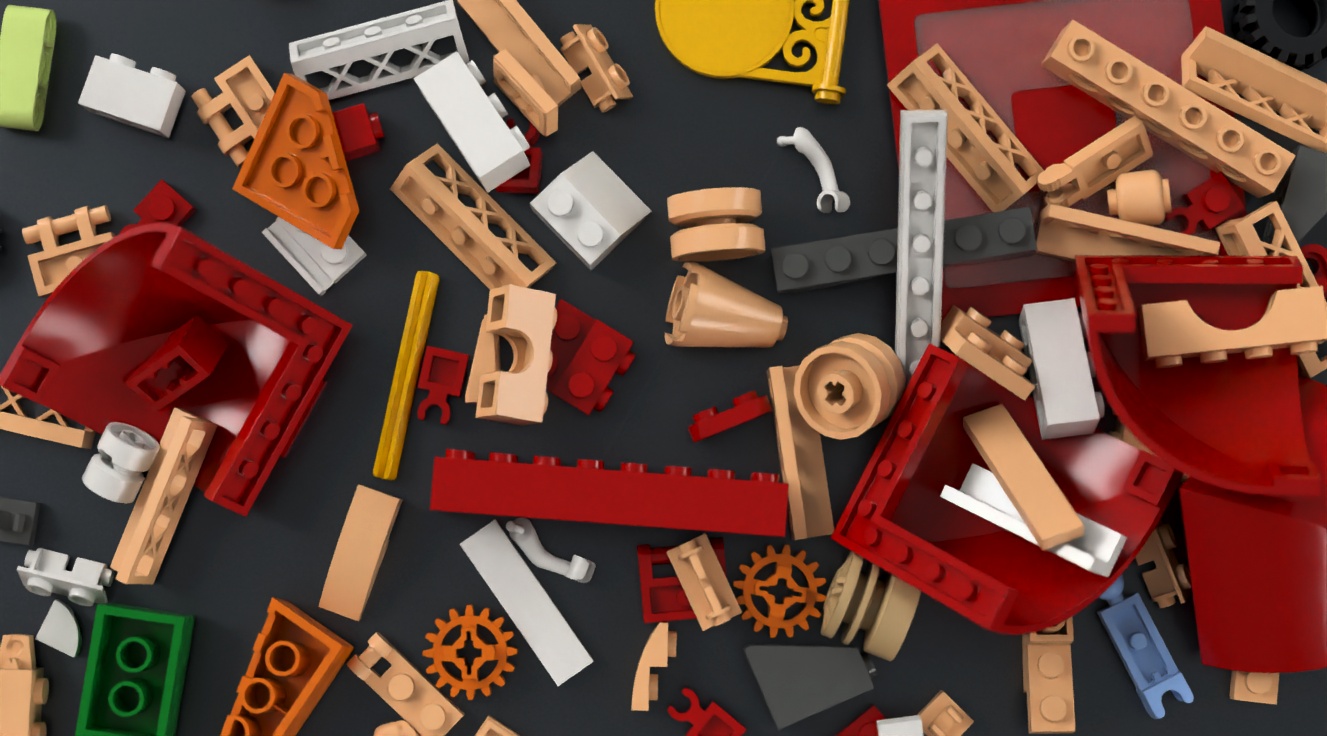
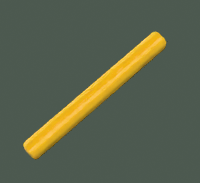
[373,271,440,481]

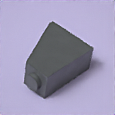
[742,643,877,730]

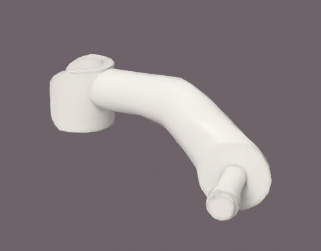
[777,127,850,213]
[506,517,596,583]

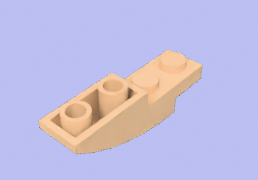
[1022,616,1076,734]

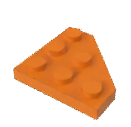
[232,73,360,249]

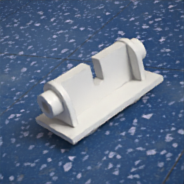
[17,548,114,606]

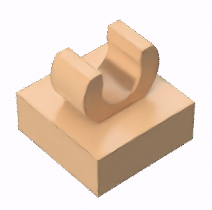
[917,690,974,736]

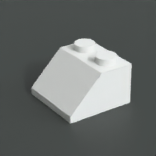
[530,151,652,271]

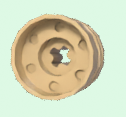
[820,551,921,662]

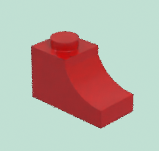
[125,314,229,412]

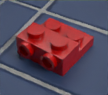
[546,299,637,417]

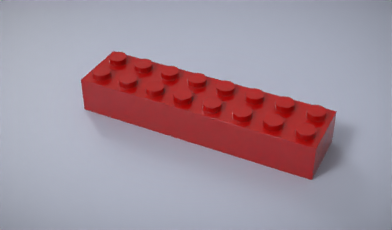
[430,449,789,537]

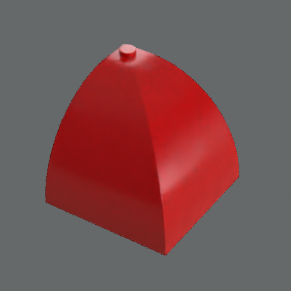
[0,223,353,517]
[1075,255,1322,501]
[830,343,1184,635]
[1179,375,1327,673]

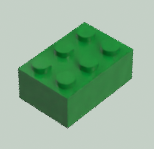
[75,603,195,736]

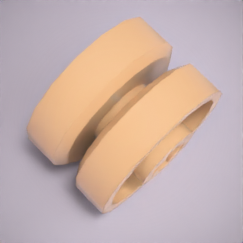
[667,187,766,262]
[794,333,906,440]

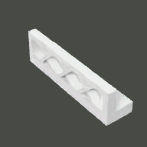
[289,0,470,100]
[940,463,1127,578]

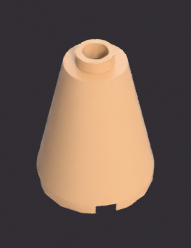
[665,261,788,348]

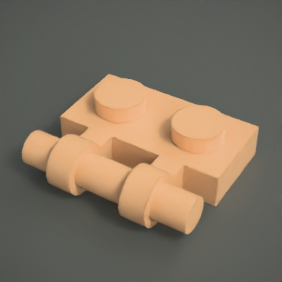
[191,55,275,168]
[22,205,115,298]

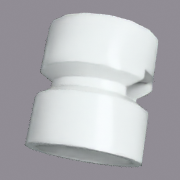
[82,422,160,503]

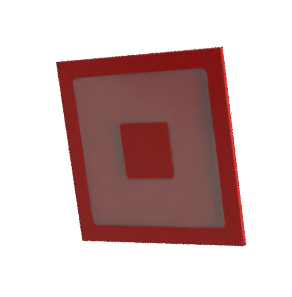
[878,0,1247,322]

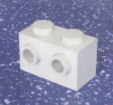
[78,53,186,139]

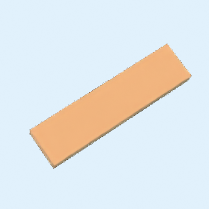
[963,404,1084,550]

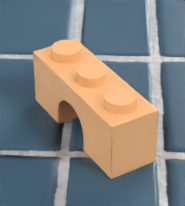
[476,284,557,426]

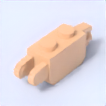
[0,634,49,736]

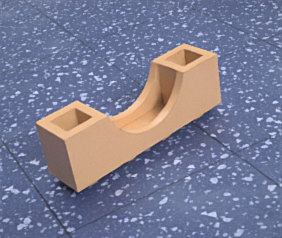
[1138,286,1327,368]

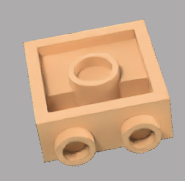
[941,305,1035,400]

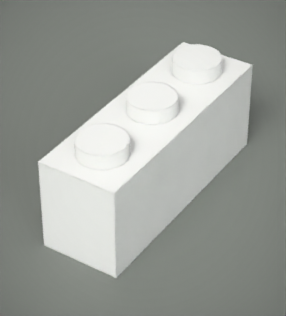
[413,51,531,193]
[1018,298,1104,440]

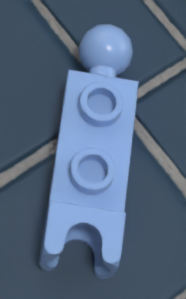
[1097,574,1194,719]

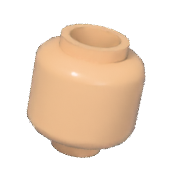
[1107,169,1172,226]

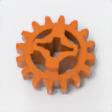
[733,544,827,638]
[422,604,518,700]

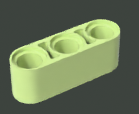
[0,5,56,131]

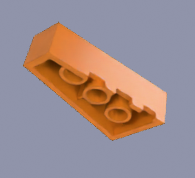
[220,597,355,736]

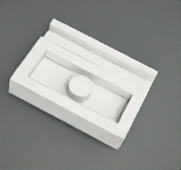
[262,217,367,296]

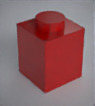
[332,103,385,162]

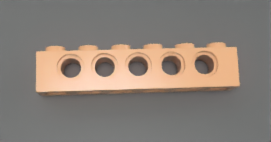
[1041,20,1296,198]

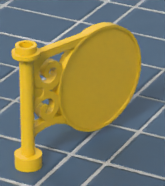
[655,0,850,104]

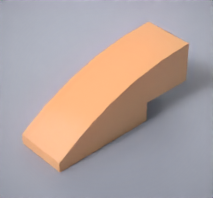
[318,484,403,622]

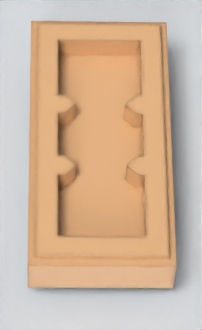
[493,49,558,137]

